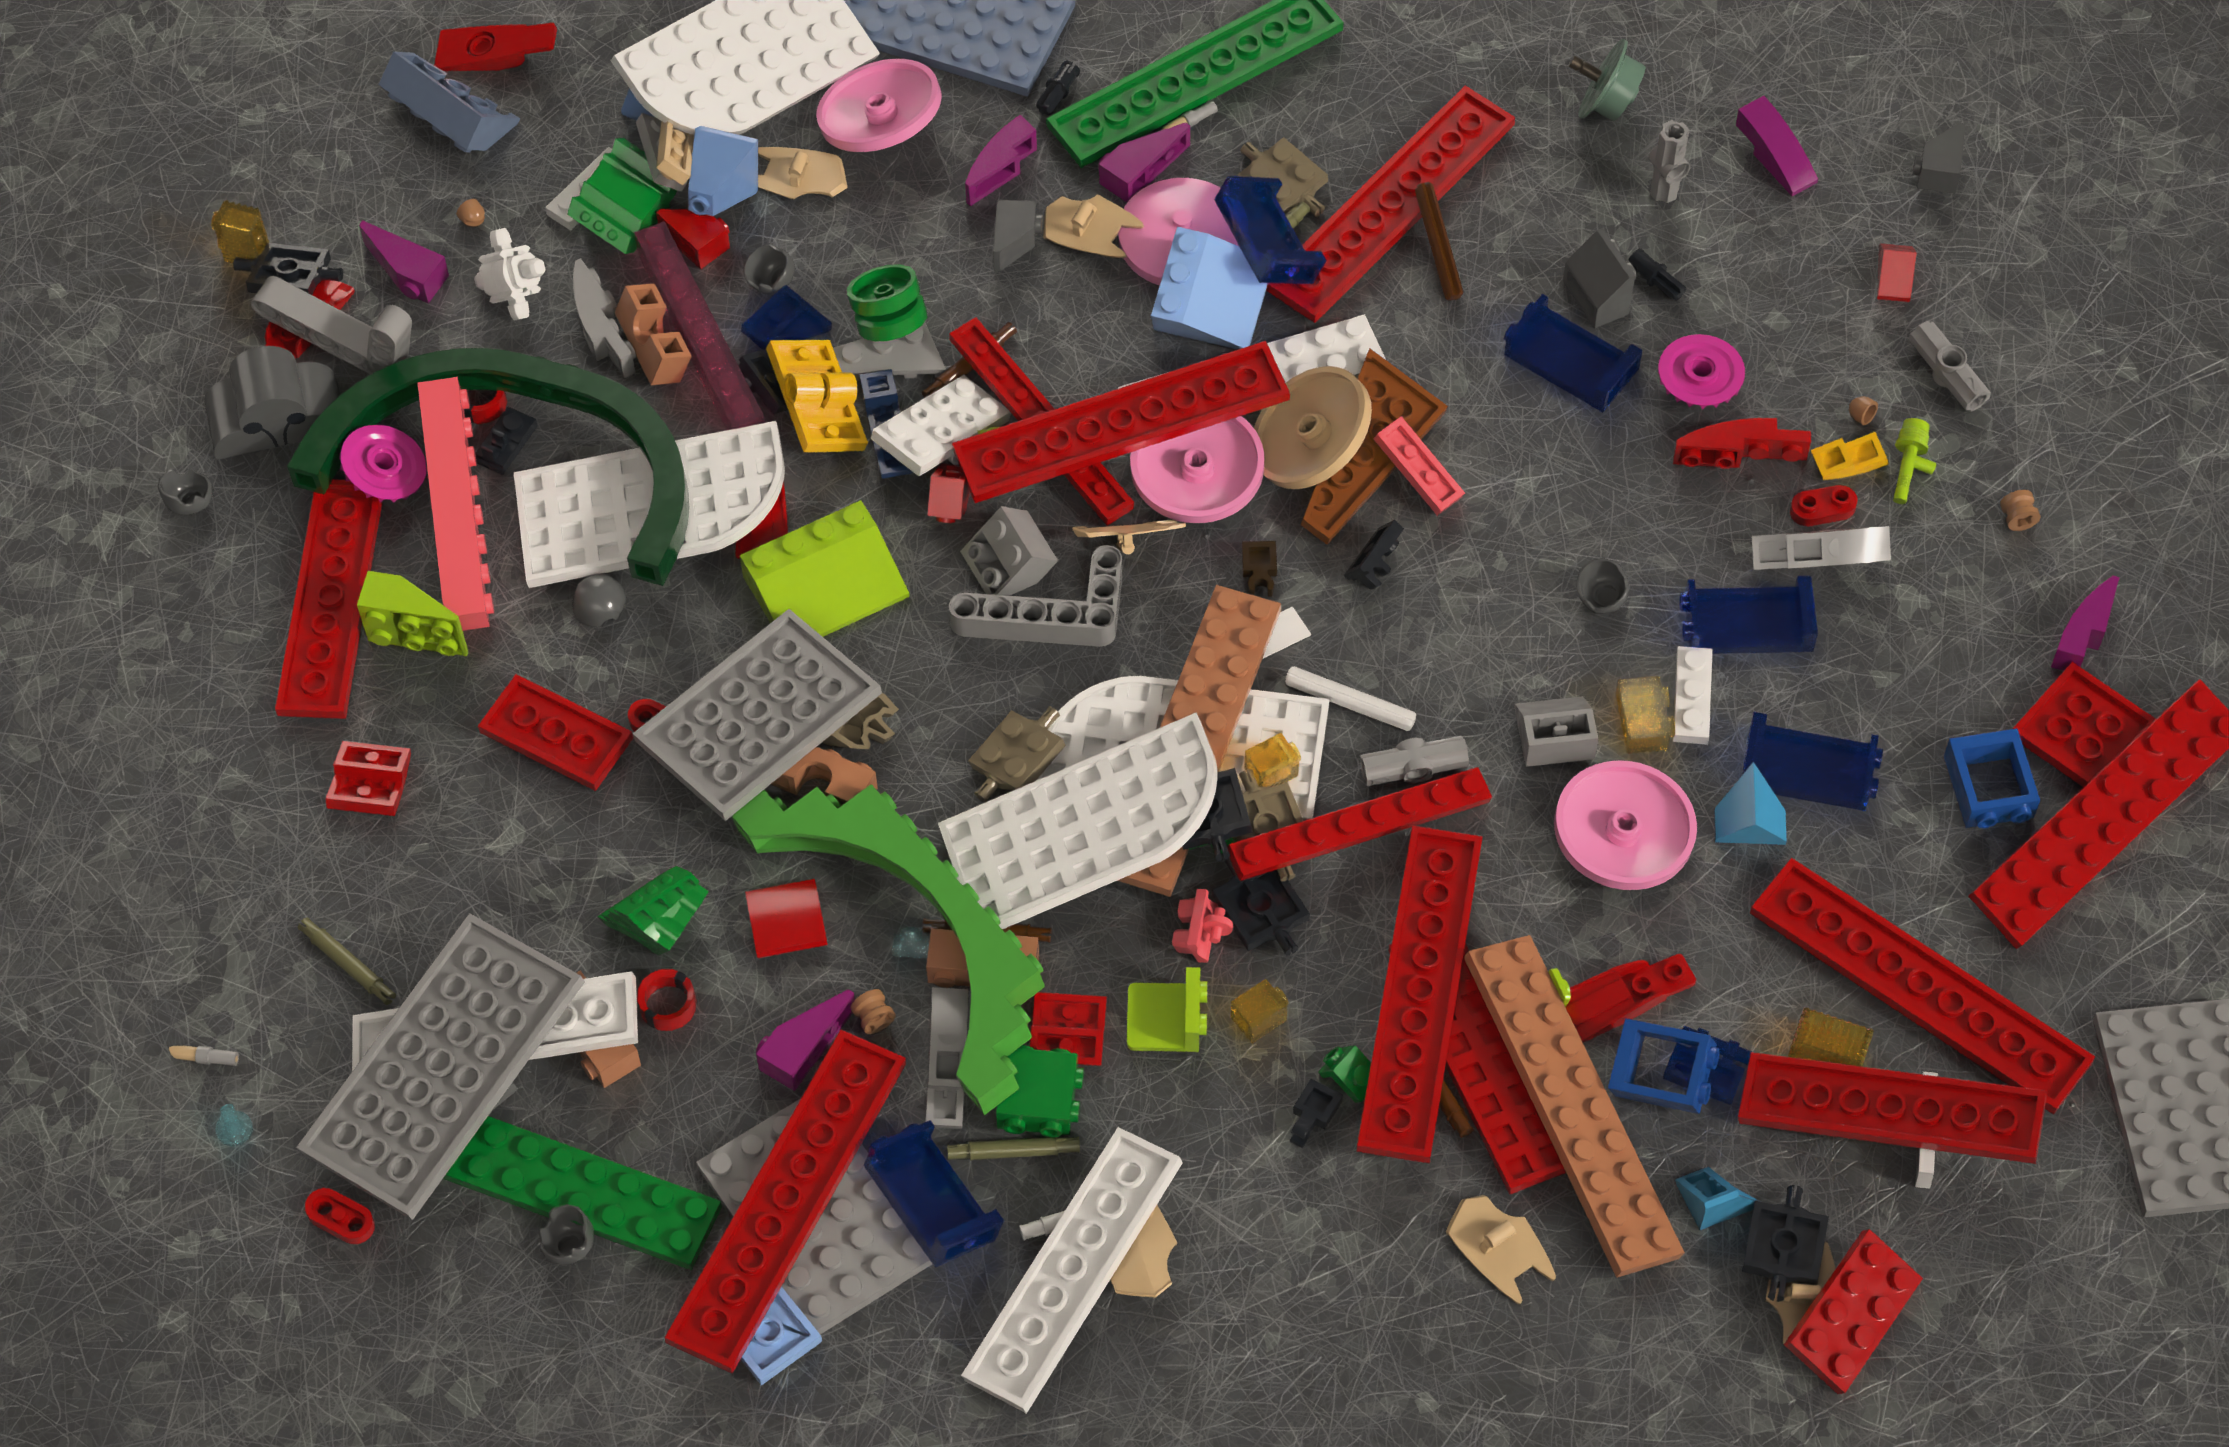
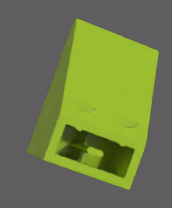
[357,571,468,656]

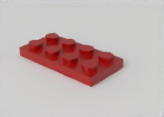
[478,674,633,791]
[1783,1229,1923,1394]

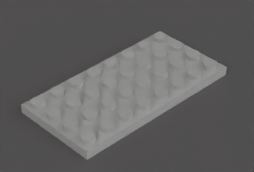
[296,913,585,1220]

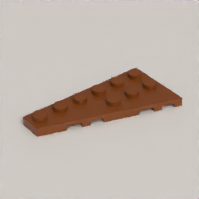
[1301,348,1448,545]

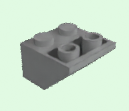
[960,506,1058,596]
[1514,696,1598,767]

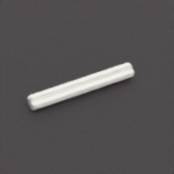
[1286,666,1416,731]

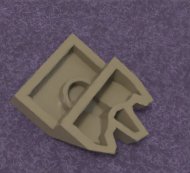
[822,693,899,749]

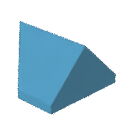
[1714,762,1787,845]
[1675,1167,1761,1230]

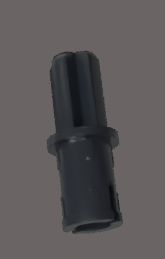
[1036,60,1080,115]
[1628,248,1686,301]

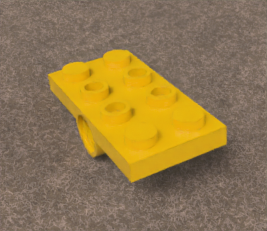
[766,340,868,452]

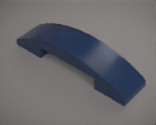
[859,369,914,479]

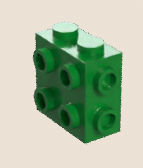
[996,1045,1084,1137]

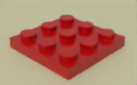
[2013,662,2156,787]

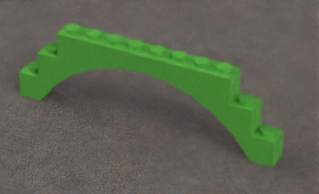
[731,784,1045,1115]

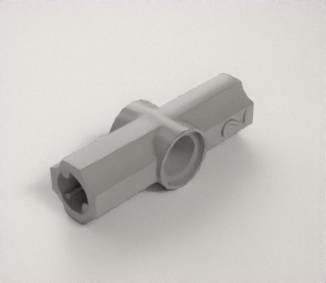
[1648,120,1690,203]
[1909,321,1991,412]
[1360,736,1469,786]

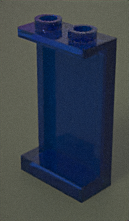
[1214,176,1327,284]
[1504,294,1643,413]
[1679,576,1818,654]
[1742,712,1883,811]
[863,1120,1004,1268]

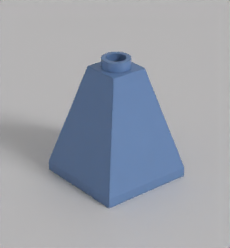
[688,126,758,216]

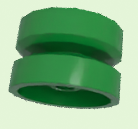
[847,264,928,342]

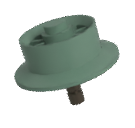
[1568,38,1646,122]

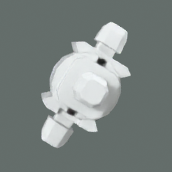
[474,228,545,321]

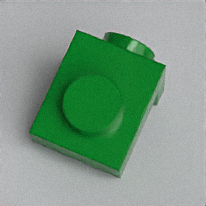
[1318,1045,1371,1103]

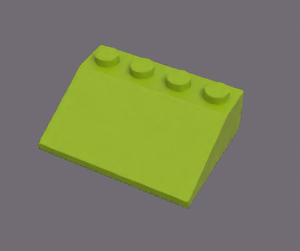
[740,500,910,637]

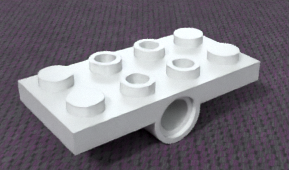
[871,375,1011,476]

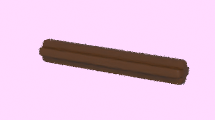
[1415,182,1463,301]

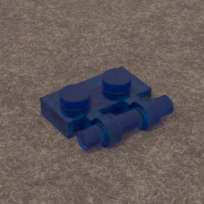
[1663,1025,1753,1105]

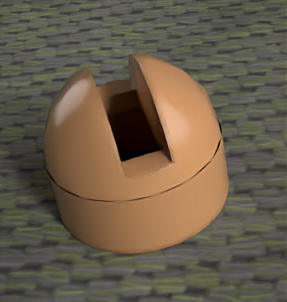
[456,199,485,227]
[1849,396,1878,425]

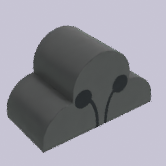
[204,346,340,460]

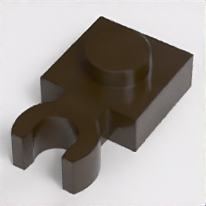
[1242,541,1277,597]

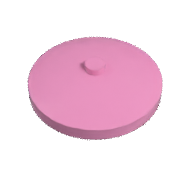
[816,59,942,152]
[1118,178,1247,286]
[1130,416,1264,523]
[1554,761,1697,890]

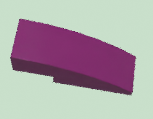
[1736,96,1818,196]
[965,115,1037,206]
[2051,576,2120,671]

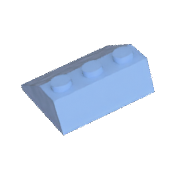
[1151,227,1274,350]

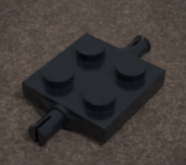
[233,243,343,295]
[1182,768,1253,861]
[1212,858,1310,956]
[1742,1185,1829,1302]

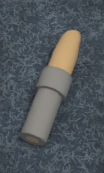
[1161,101,1218,130]
[169,1045,239,1066]

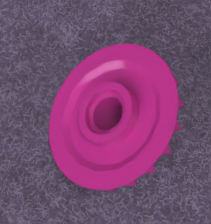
[1658,334,1745,410]
[339,425,427,503]

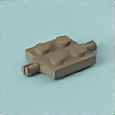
[1237,137,1328,219]
[968,706,1066,803]
[1233,769,1303,882]

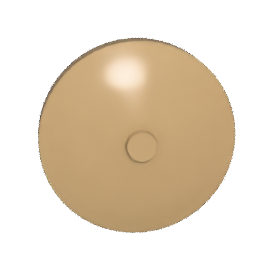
[1254,366,1372,489]

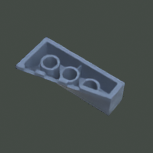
[378,51,520,153]

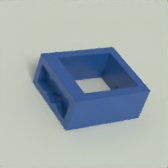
[1944,729,2040,828]
[1608,1018,1719,1114]

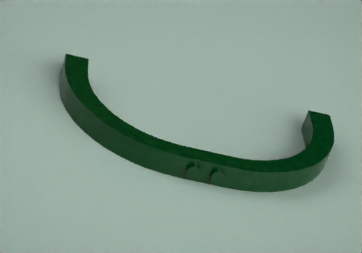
[287,348,689,586]

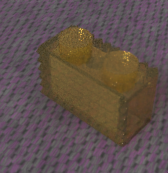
[211,200,269,263]
[1615,676,1675,754]
[1788,1007,1874,1067]

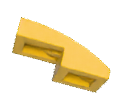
[1811,432,1889,480]

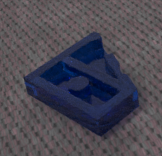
[741,285,832,351]

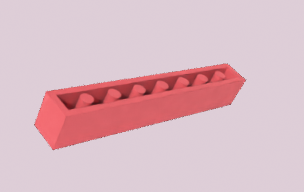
[418,377,494,631]

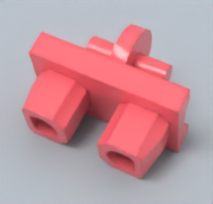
[1172,889,1233,963]

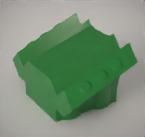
[567,138,677,254]
[597,866,709,956]

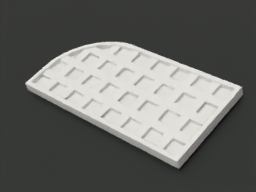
[610,0,880,135]
[514,421,785,588]
[1036,676,1329,821]
[938,712,1218,929]

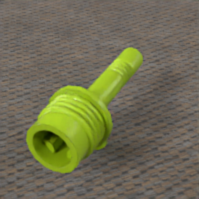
[1893,418,1936,504]

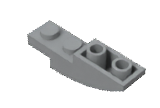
[573,258,636,378]
[1752,526,1891,570]
[925,987,968,1129]

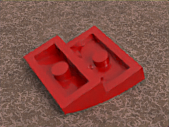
[325,741,411,816]
[745,879,828,958]
[1030,992,1107,1067]

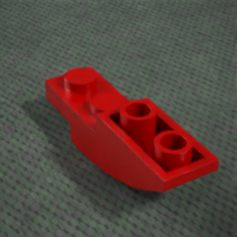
[1673,418,1811,469]

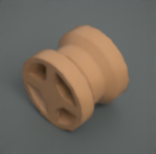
[2000,490,2041,531]
[851,989,896,1034]

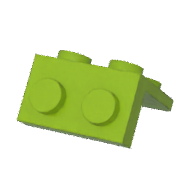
[1127,967,1207,1052]

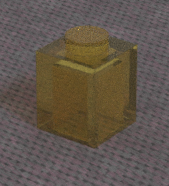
[1244,733,1301,787]
[1231,979,1289,1044]

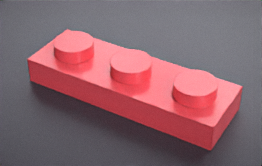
[1374,416,1465,516]

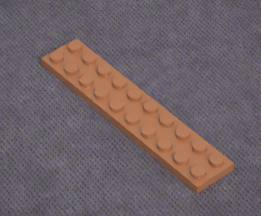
[1117,585,1281,897]
[1464,935,1685,1278]

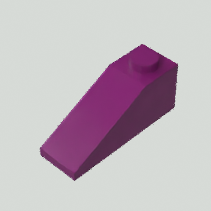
[1098,122,1190,202]
[359,220,449,304]
[756,989,855,1091]

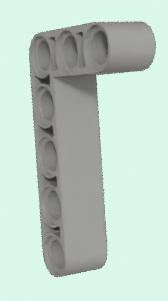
[250,276,412,375]
[949,545,1122,647]

